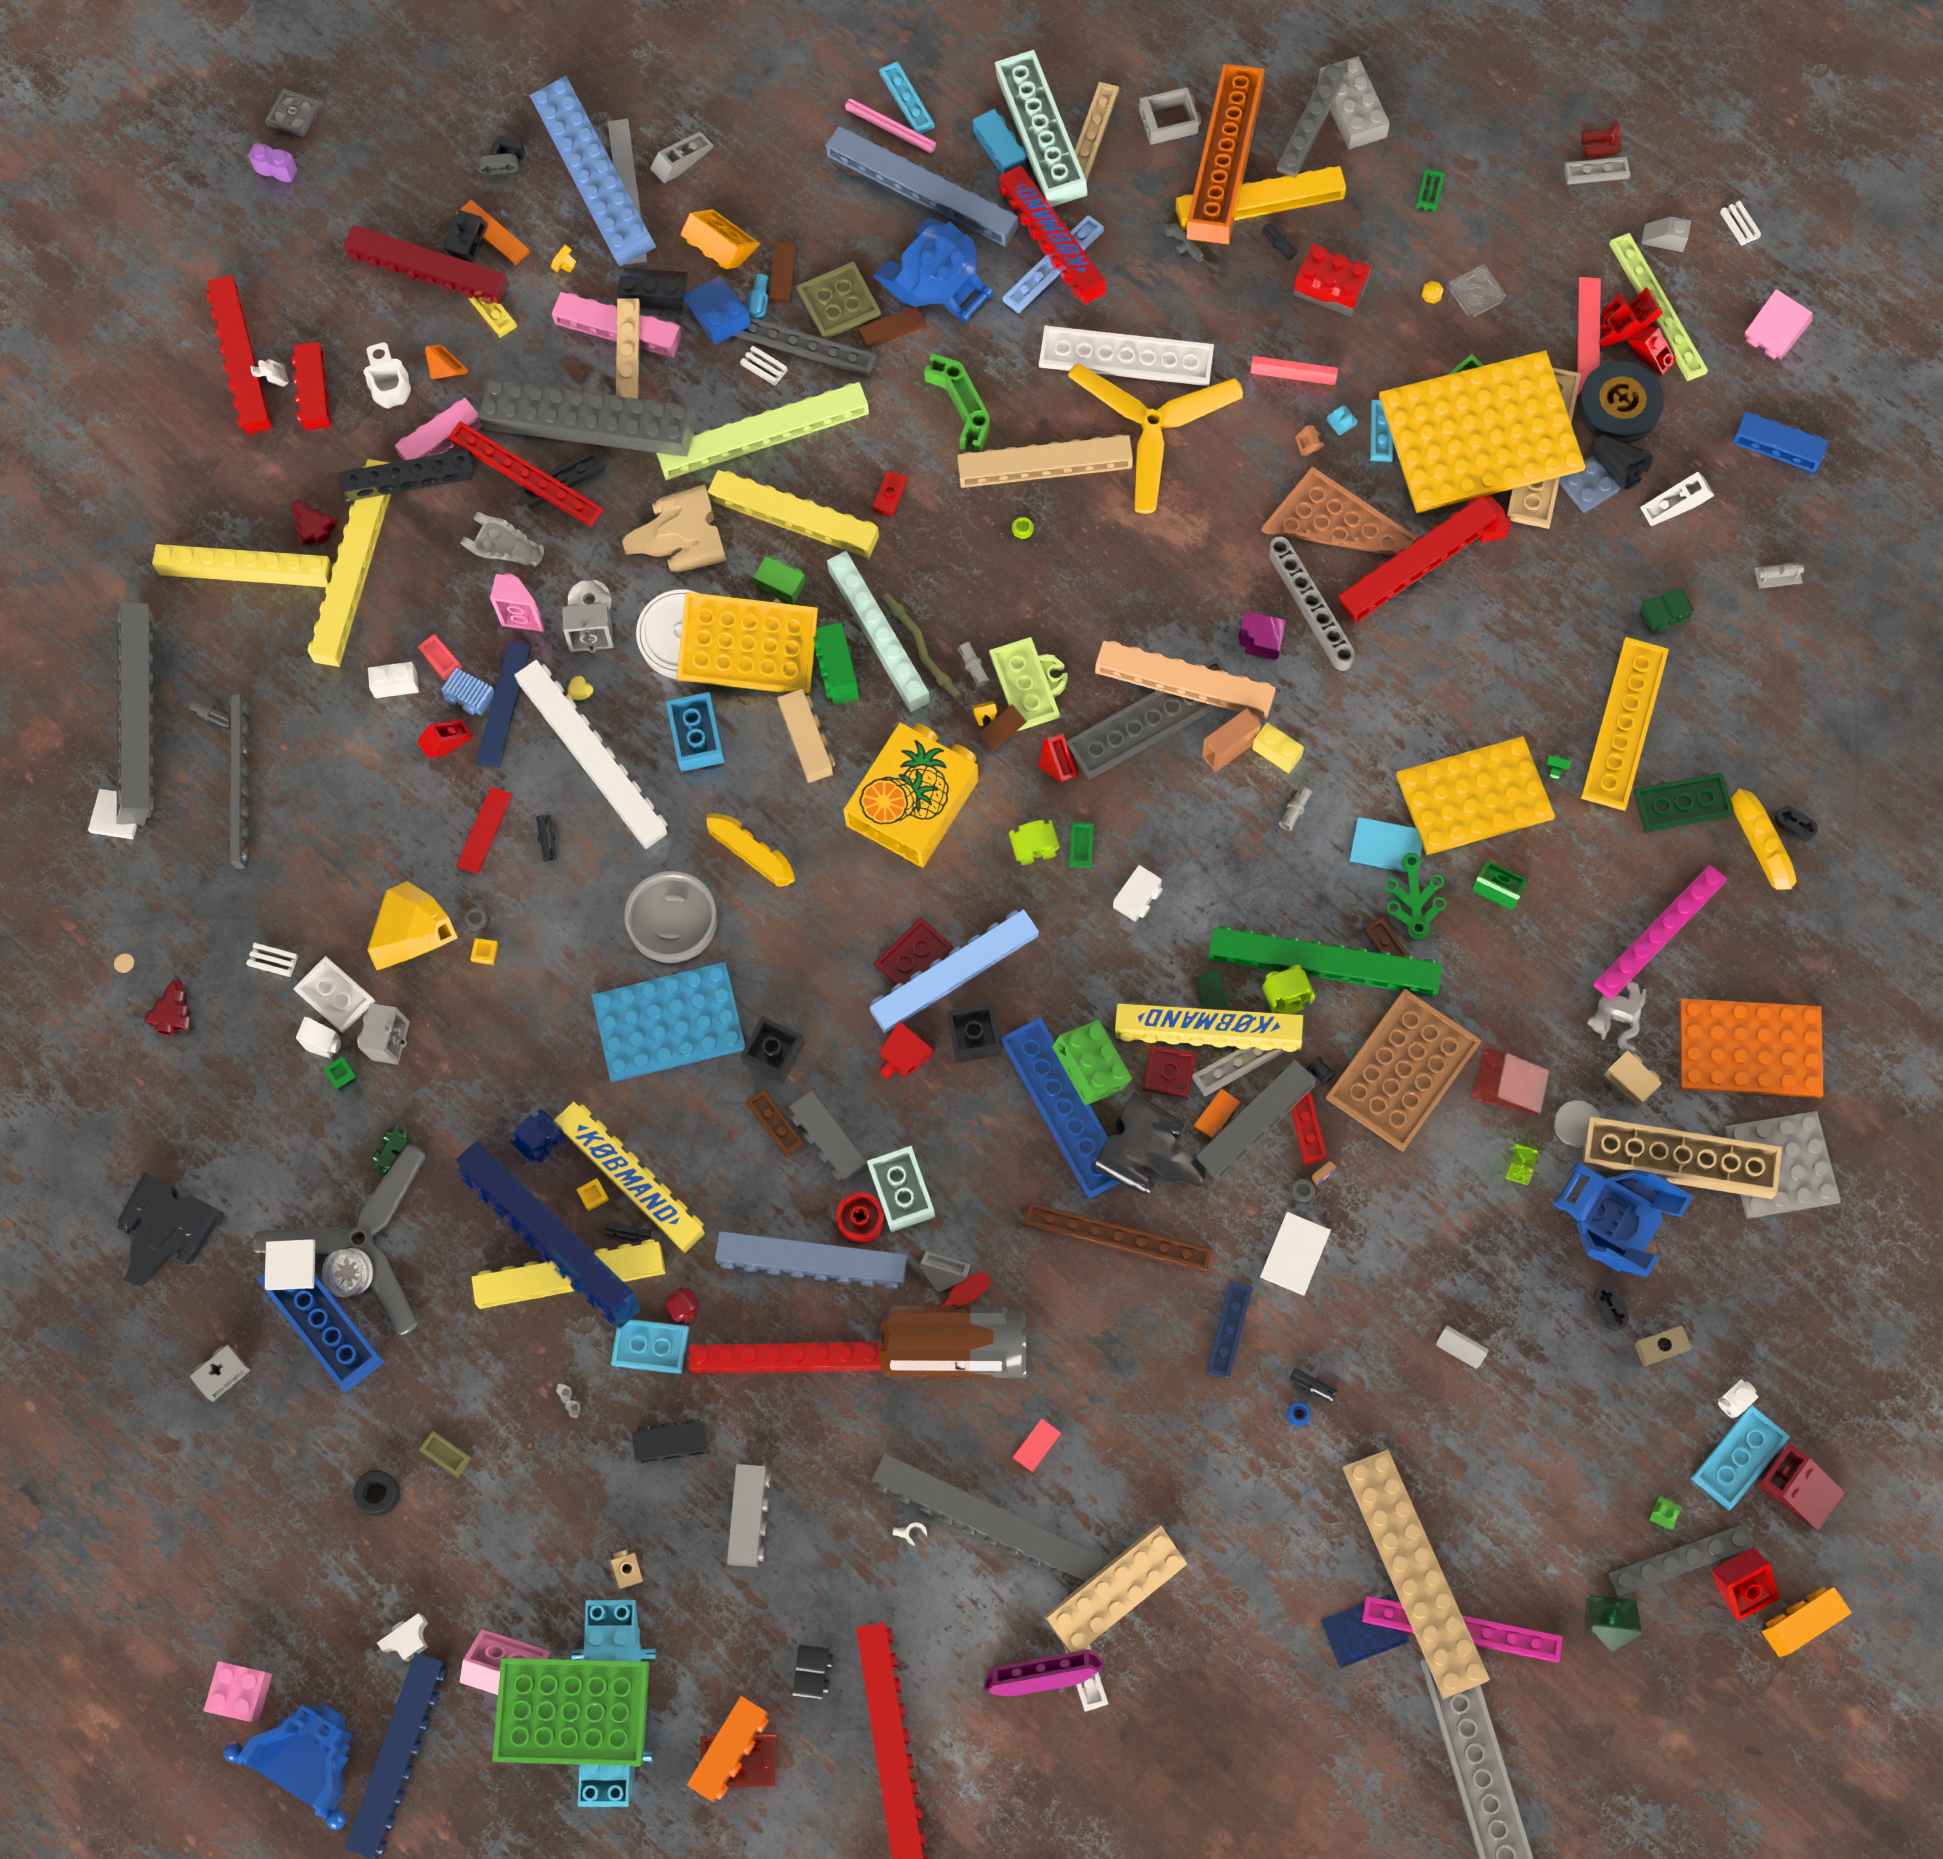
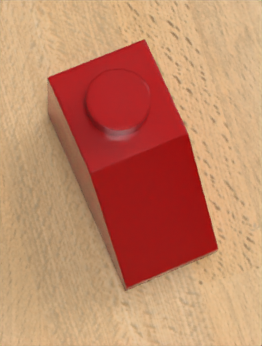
[417,719,473,759]

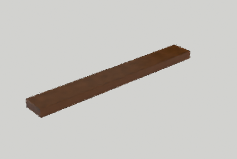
[1024,1202,1213,1273]

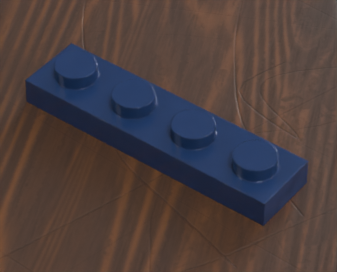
[1206,1281,1253,1380]

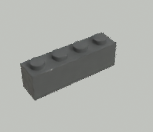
[789,1090,868,1184]

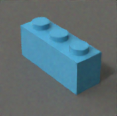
[973,109,1027,175]

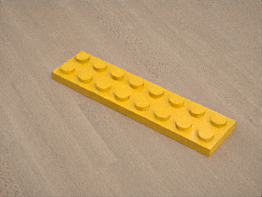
[1581,637,1669,811]

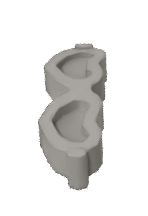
[556,1384,581,1418]

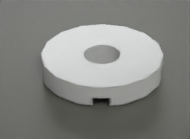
[568,580,612,610]

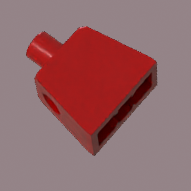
[878,1022,933,1080]

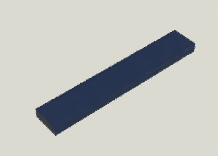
[476,640,532,767]

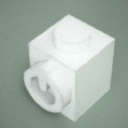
[1718,1379,1758,1418]

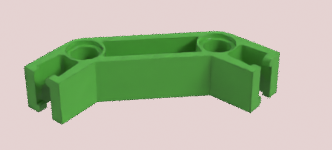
[924,353,990,453]

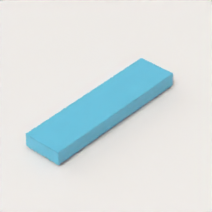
[879,61,935,134]

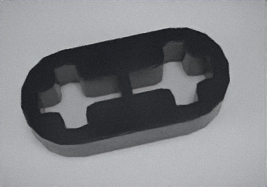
[1775,806,1818,841]
[1593,1286,1629,1331]

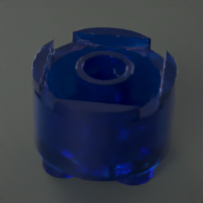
[510,1109,566,1163]

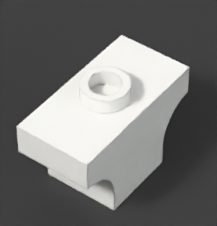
[377,1613,428,1662]

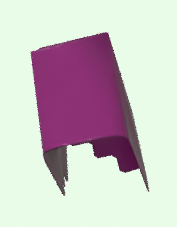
[1238,611,1286,660]

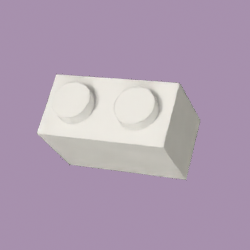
[368,662,419,698]
[1113,865,1163,922]

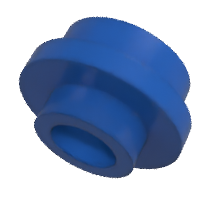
[1287,1402,1311,1426]

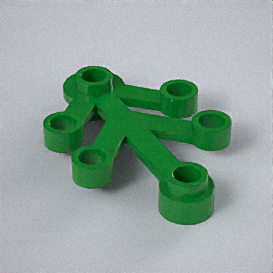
[1384,853,1447,940]

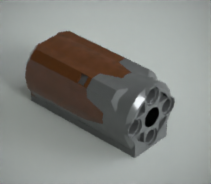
[880,1306,1027,1378]

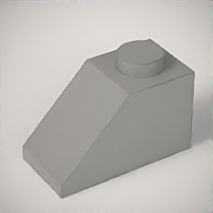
[1641,216,1691,252]

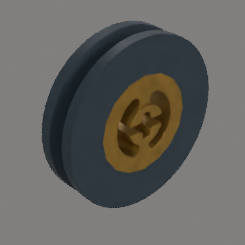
[1578,361,1664,443]

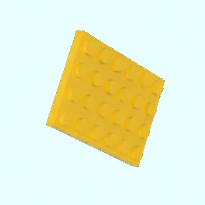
[677,592,818,695]
[1396,736,1555,856]

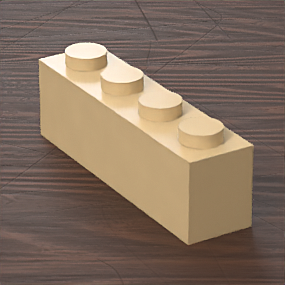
[777,689,835,783]

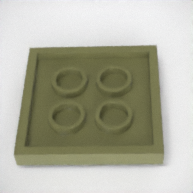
[796,261,881,339]

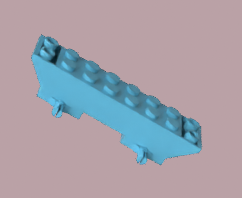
[572,1600,656,1807]

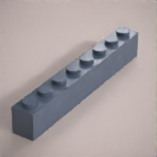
[715,1231,908,1290]

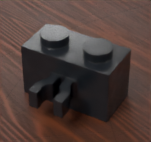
[444,210,488,263]

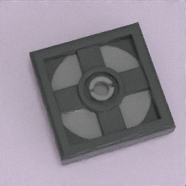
[265,88,321,138]

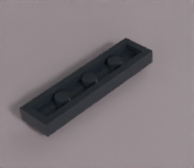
[518,450,605,510]

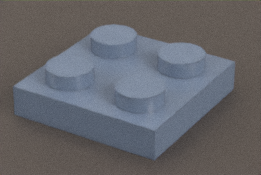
[1559,455,1620,513]

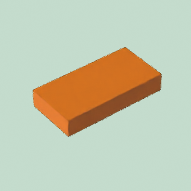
[1194,1089,1240,1140]

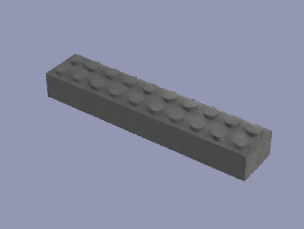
[478,380,698,457]
[116,602,153,825]

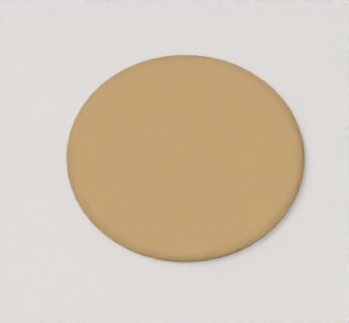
[114,953,134,973]

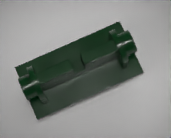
[371,1125,409,1174]

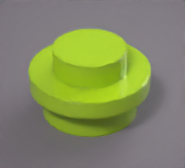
[1012,517,1034,539]

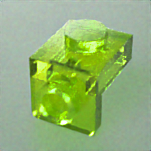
[1506,1144,1538,1185]

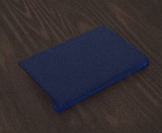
[1321,1594,1409,1668]

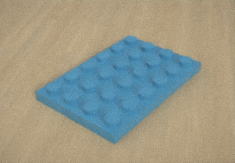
[592,962,745,1083]

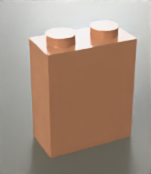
[1202,708,1261,772]

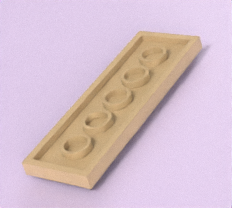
[1044,1524,1187,1653]

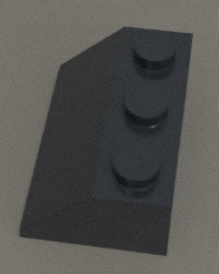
[617,268,688,311]

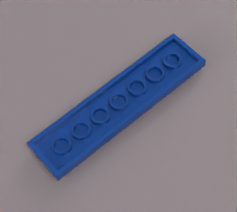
[1000,1017,1119,1200]

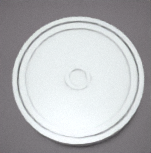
[636,590,700,679]

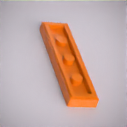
[456,200,530,266]

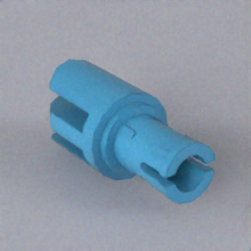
[746,274,769,321]

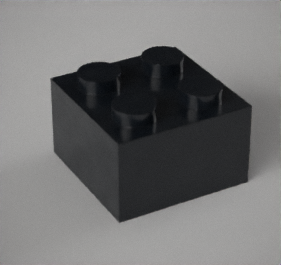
[947,1004,1001,1063]
[740,1016,805,1083]

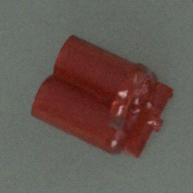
[1581,121,1622,158]

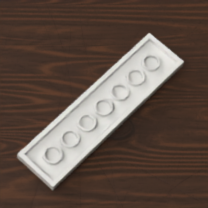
[1039,326,1214,386]

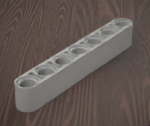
[1269,537,1355,671]

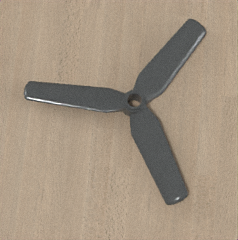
[252,1144,426,1336]

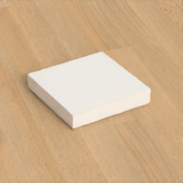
[88,789,137,839]
[265,1239,315,1290]

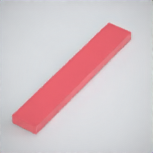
[1577,277,1601,394]

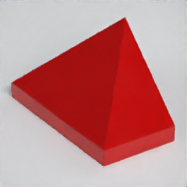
[1039,734,1078,782]

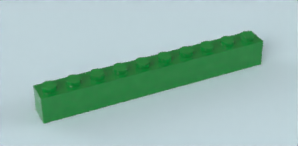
[1208,926,1442,997]

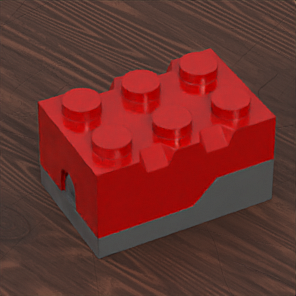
[1293,243,1372,318]

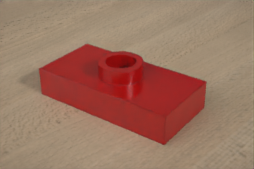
[872,470,908,517]

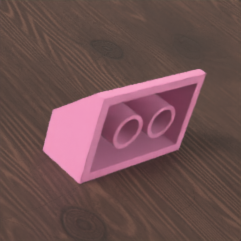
[490,573,545,632]
[460,1629,550,1695]

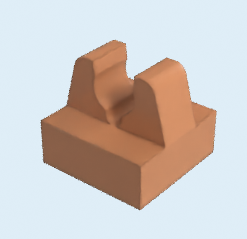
[1295,425,1324,456]

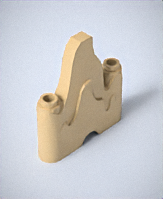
[622,484,727,573]

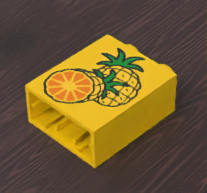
[844,722,978,868]

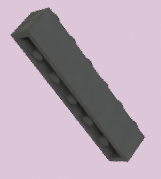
[1196,1060,1316,1182]

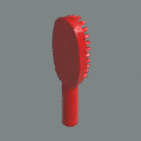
[937,1272,991,1306]

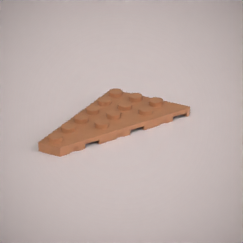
[1261,466,1417,556]

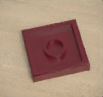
[1143,1044,1197,1099]

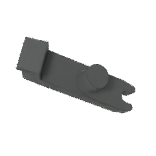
[1164,222,1204,263]

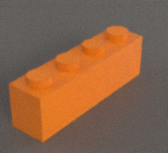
[687,1696,769,1802]

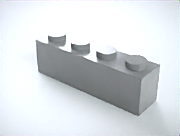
[727,1464,771,1567]

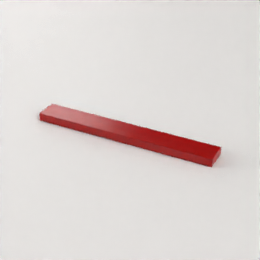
[448,421,604,528]

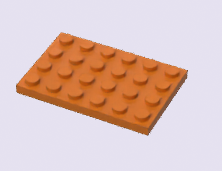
[1679,998,1823,1098]

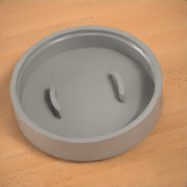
[625,871,717,963]

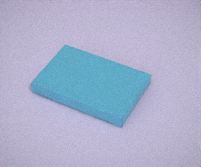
[1349,817,1423,873]
[611,1318,690,1374]

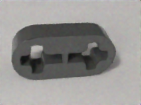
[478,154,518,175]

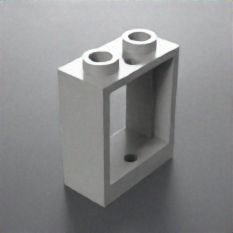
[1139,87,1201,145]

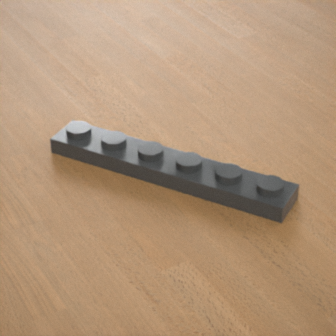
[1277,63,1347,178]
[1607,1524,1754,1598]

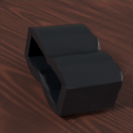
[793,1645,833,1700]

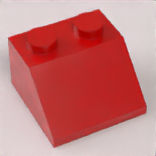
[1711,1547,1780,1622]

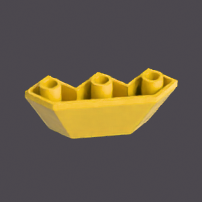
[367,881,457,970]

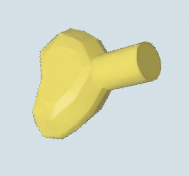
[565,676,593,700]

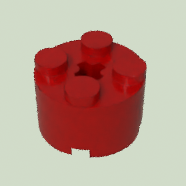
[836,1192,885,1245]

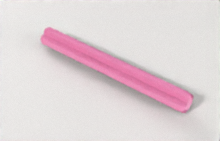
[845,99,936,153]

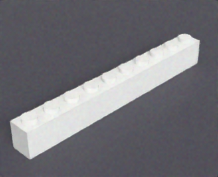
[515,660,667,850]

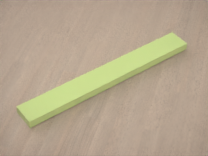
[1609,233,1708,381]

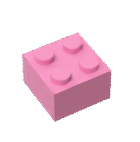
[204,1661,272,1724]

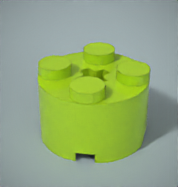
[1009,820,1060,865]
[1262,965,1315,1014]

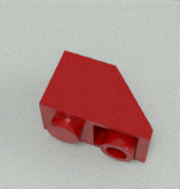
[1627,327,1676,375]

